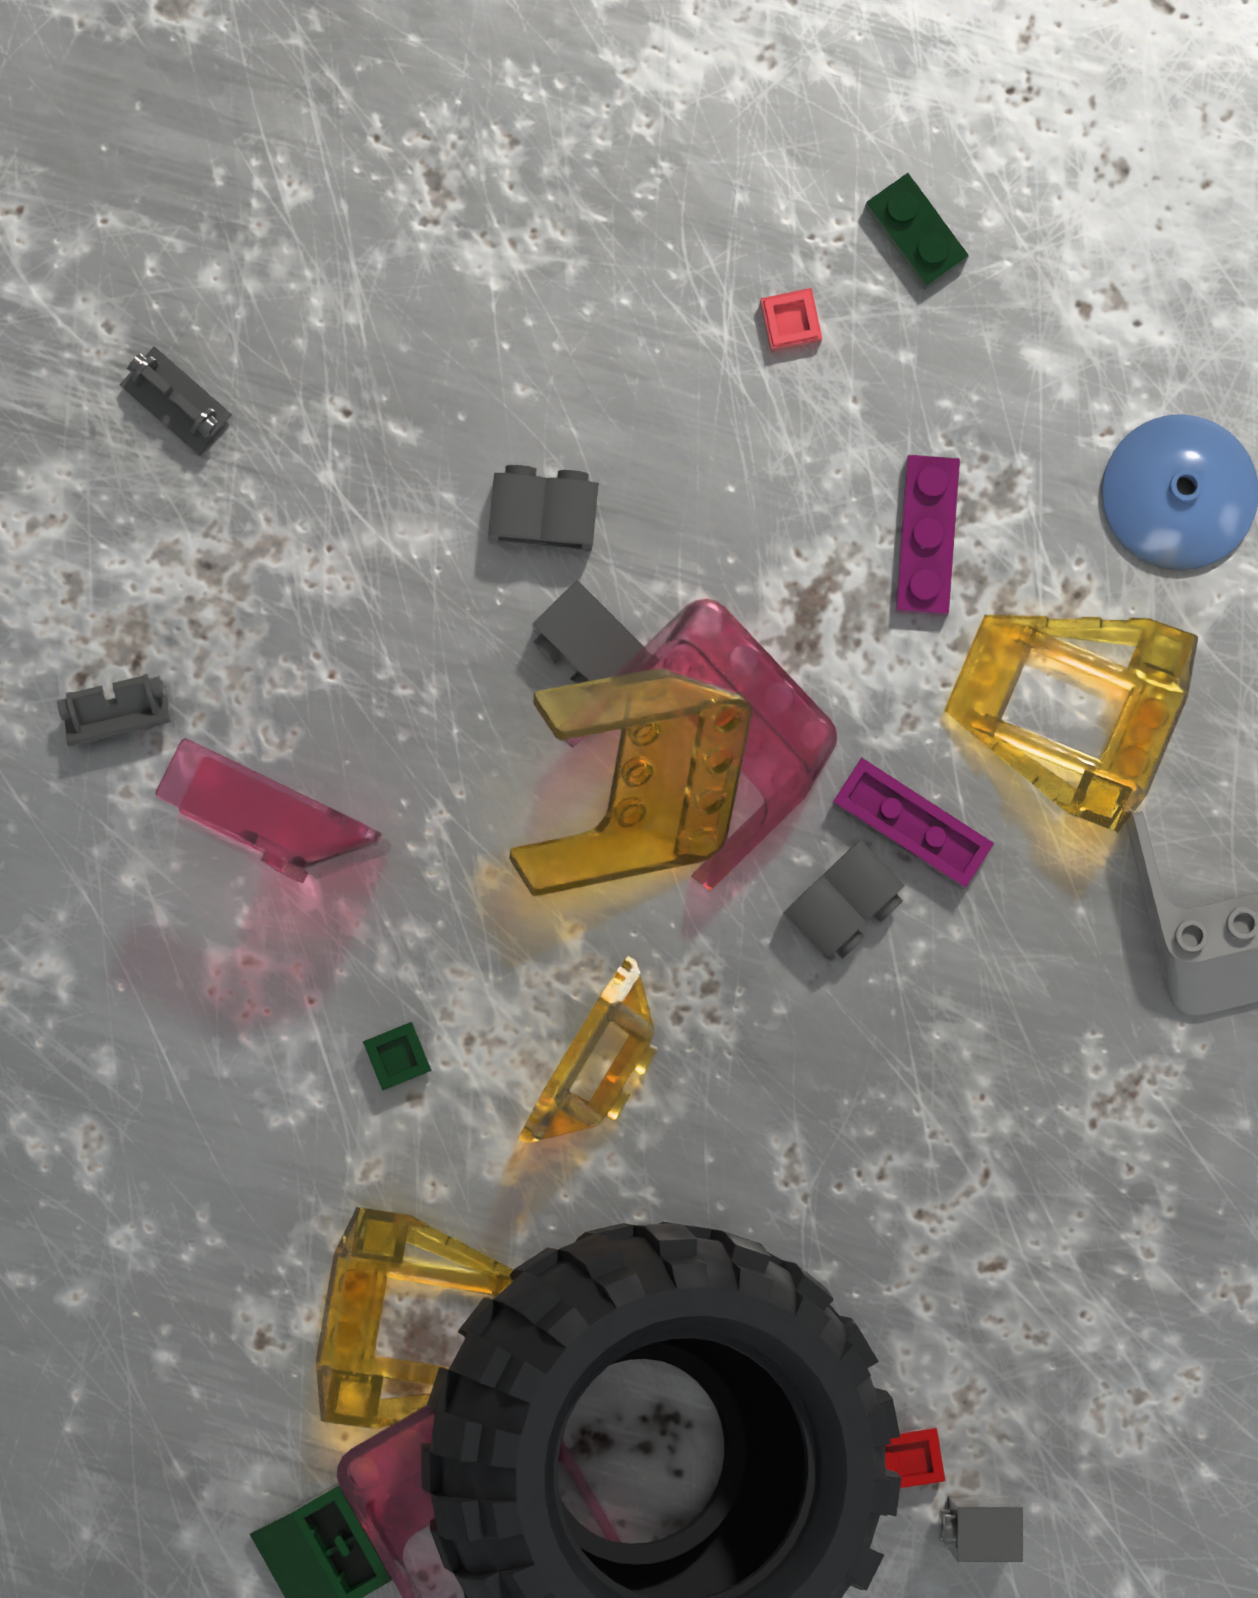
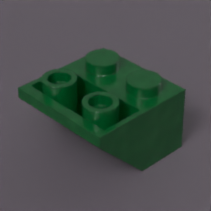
[250,1480,395,1598]

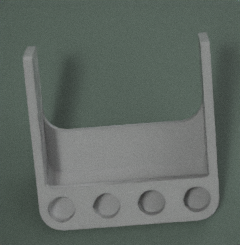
[1125,811,1258,1016]

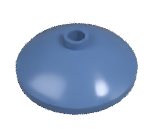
[1102,414,1258,570]

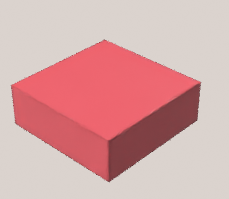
[760,288,822,352]

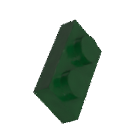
[865,173,969,290]

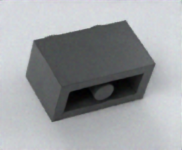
[532,580,652,703]
[939,1496,1023,1562]

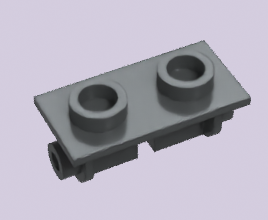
[119,346,232,454]
[57,673,171,747]

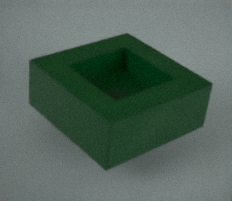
[363,1022,432,1091]

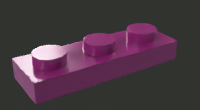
[895,455,960,616]
[832,757,994,888]

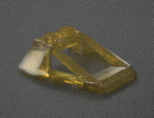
[944,615,1198,833]
[518,955,658,1143]
[316,1207,513,1429]

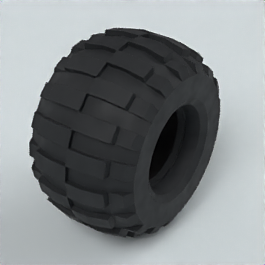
[421,1222,902,1598]

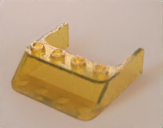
[509,669,752,896]

